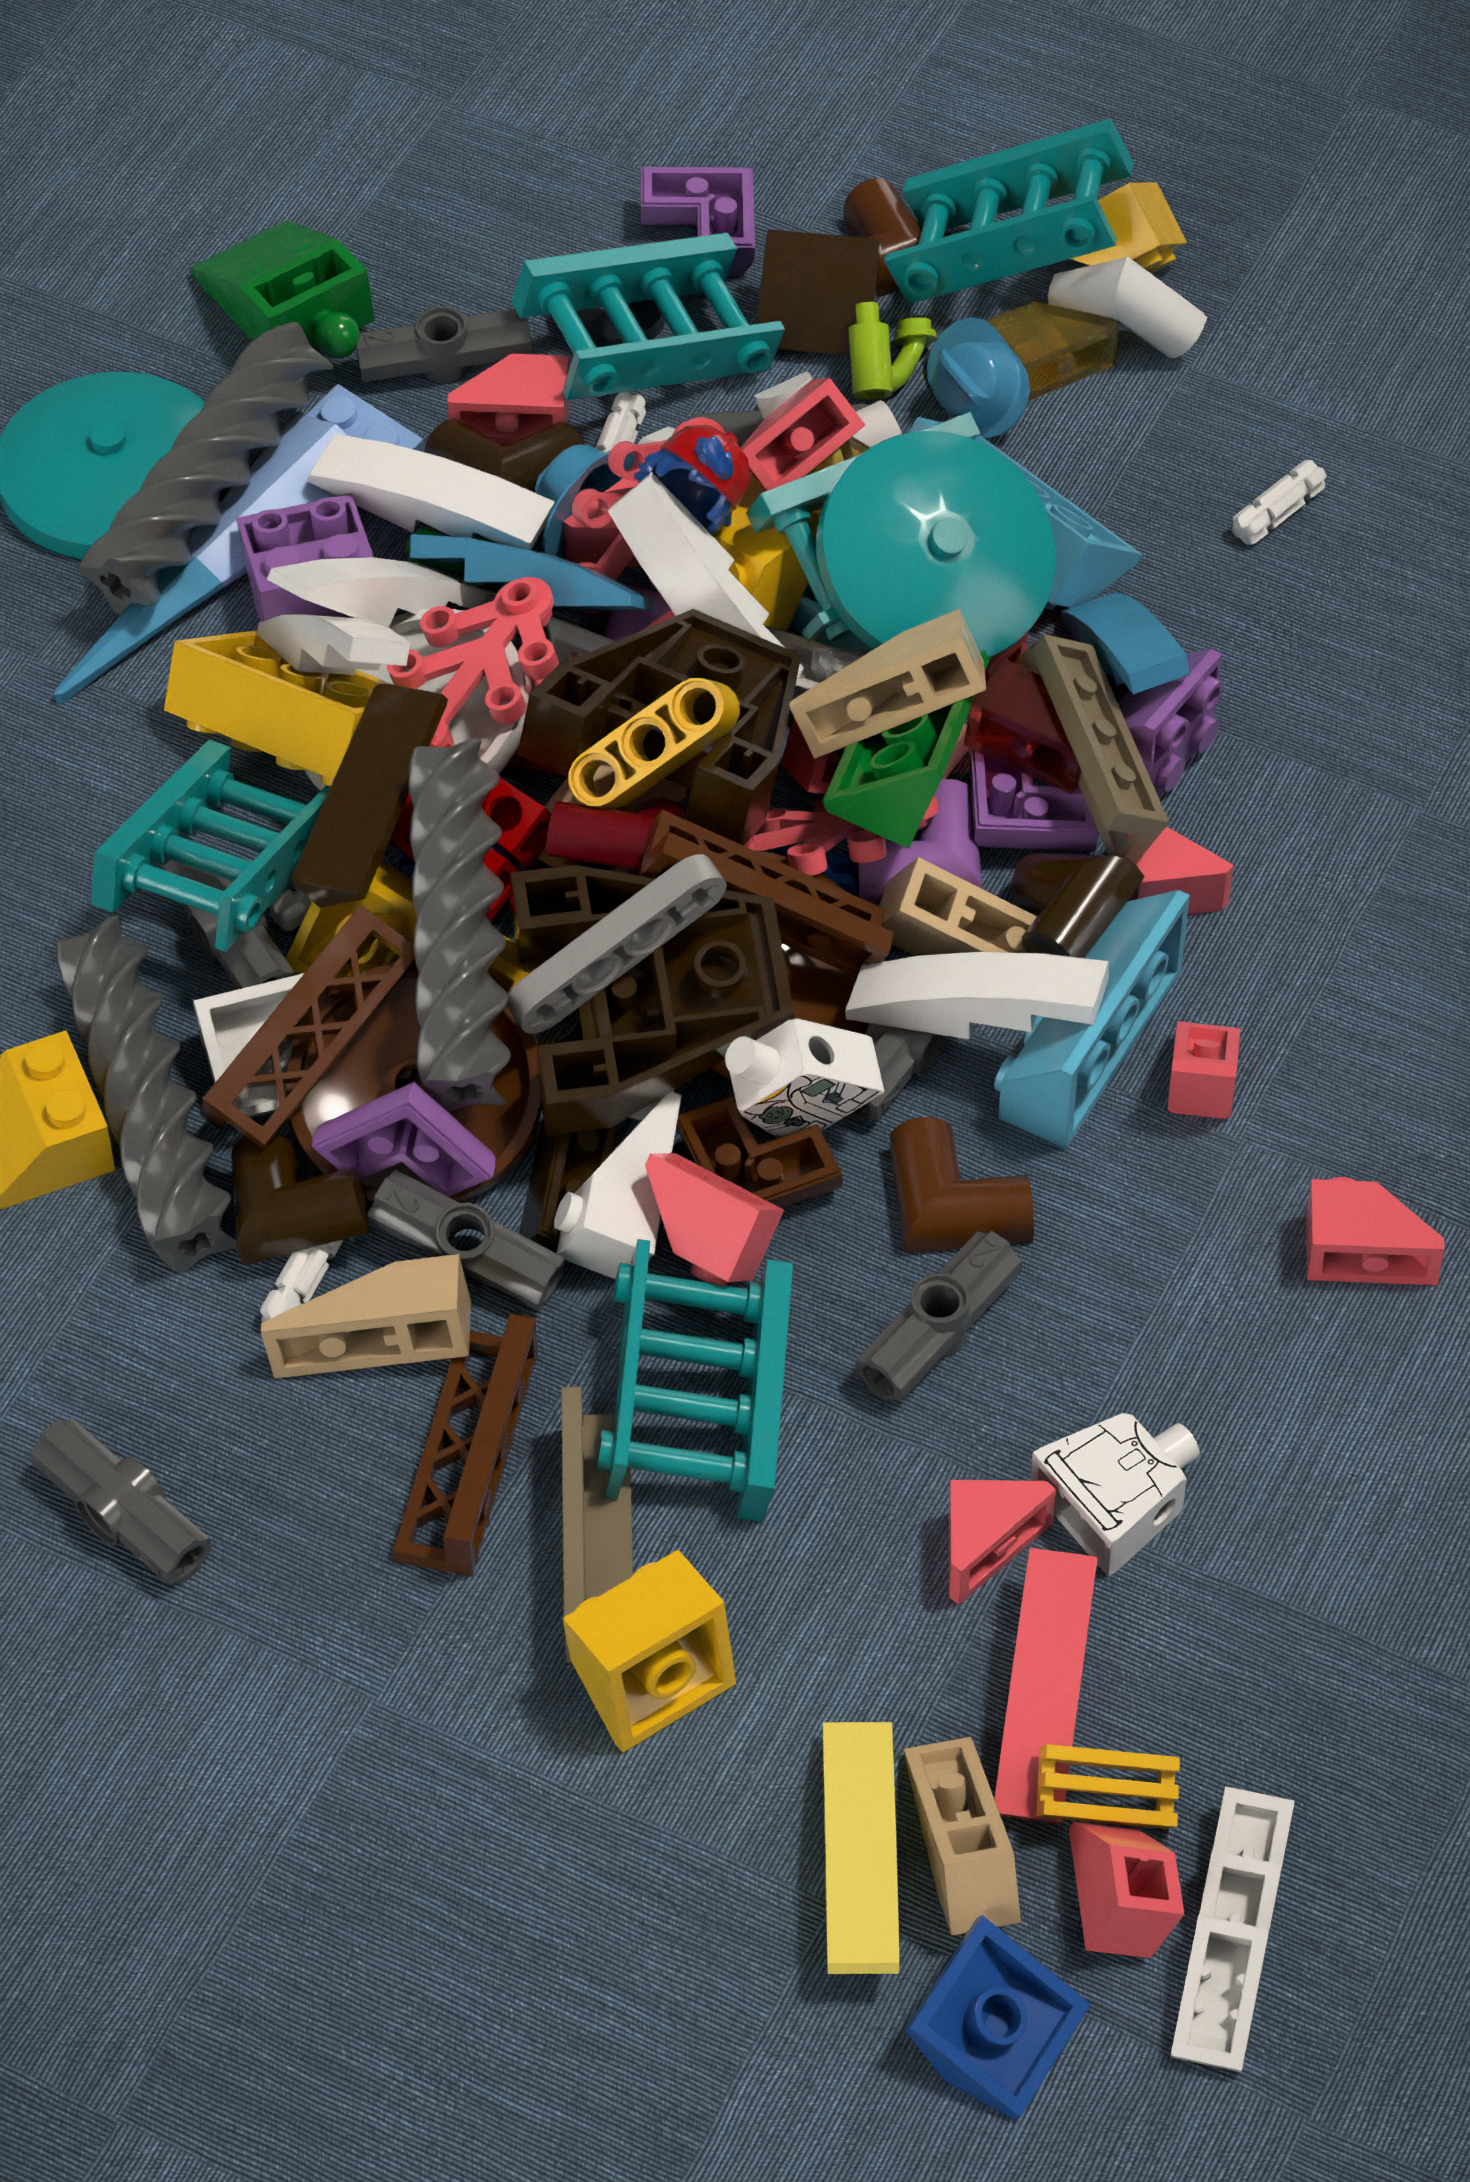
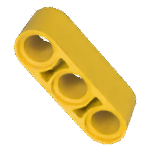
[568,678,740,809]

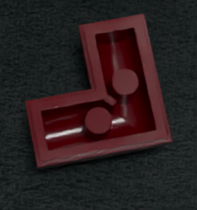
[545,798,686,871]

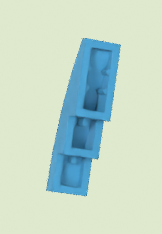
[410,534,654,611]
[1061,592,1191,694]

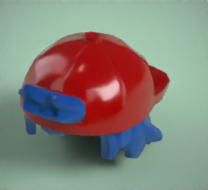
[634,425,750,537]

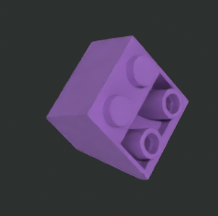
[236,494,374,622]
[1118,648,1224,795]

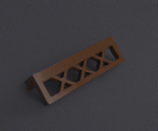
[638,810,894,977]
[200,904,416,1150]
[393,1314,538,1577]

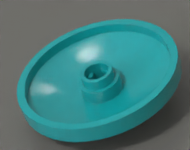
[0,372,226,559]
[816,431,1056,661]

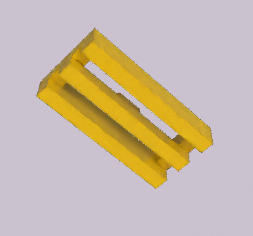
[1036,1744,1180,1830]

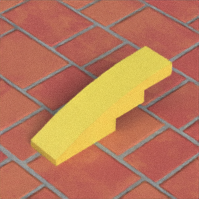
[823,1722,899,1974]

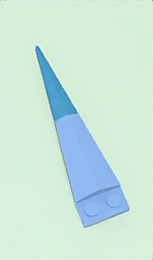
[54,384,425,704]

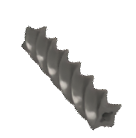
[78,322,333,614]
[409,738,511,1112]
[56,916,237,1273]

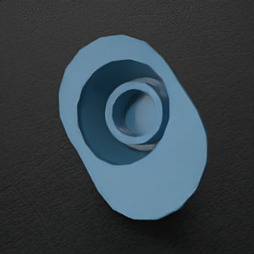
[927,317,1030,439]
[535,444,634,559]

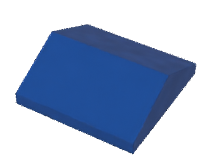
[904,1915,1091,2120]

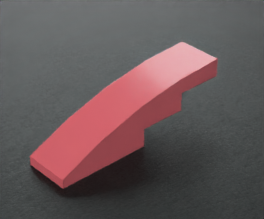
[995,1548,1098,1825]

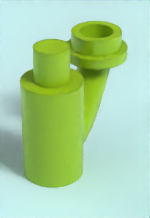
[848,302,937,400]

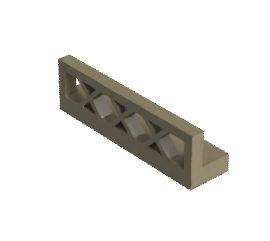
[1031,634,1170,864]
[561,1387,633,1662]

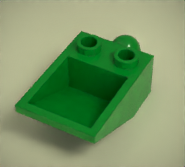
[190,220,375,359]

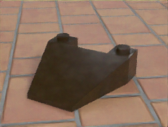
[518,609,802,846]
[510,865,794,1136]

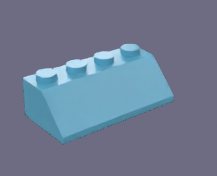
[908,417,1143,610]
[994,890,1190,1149]

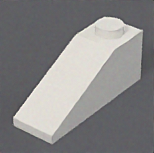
[554,1091,681,1279]

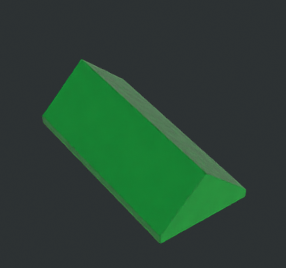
[822,650,989,849]

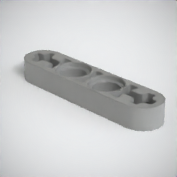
[507,854,727,1034]

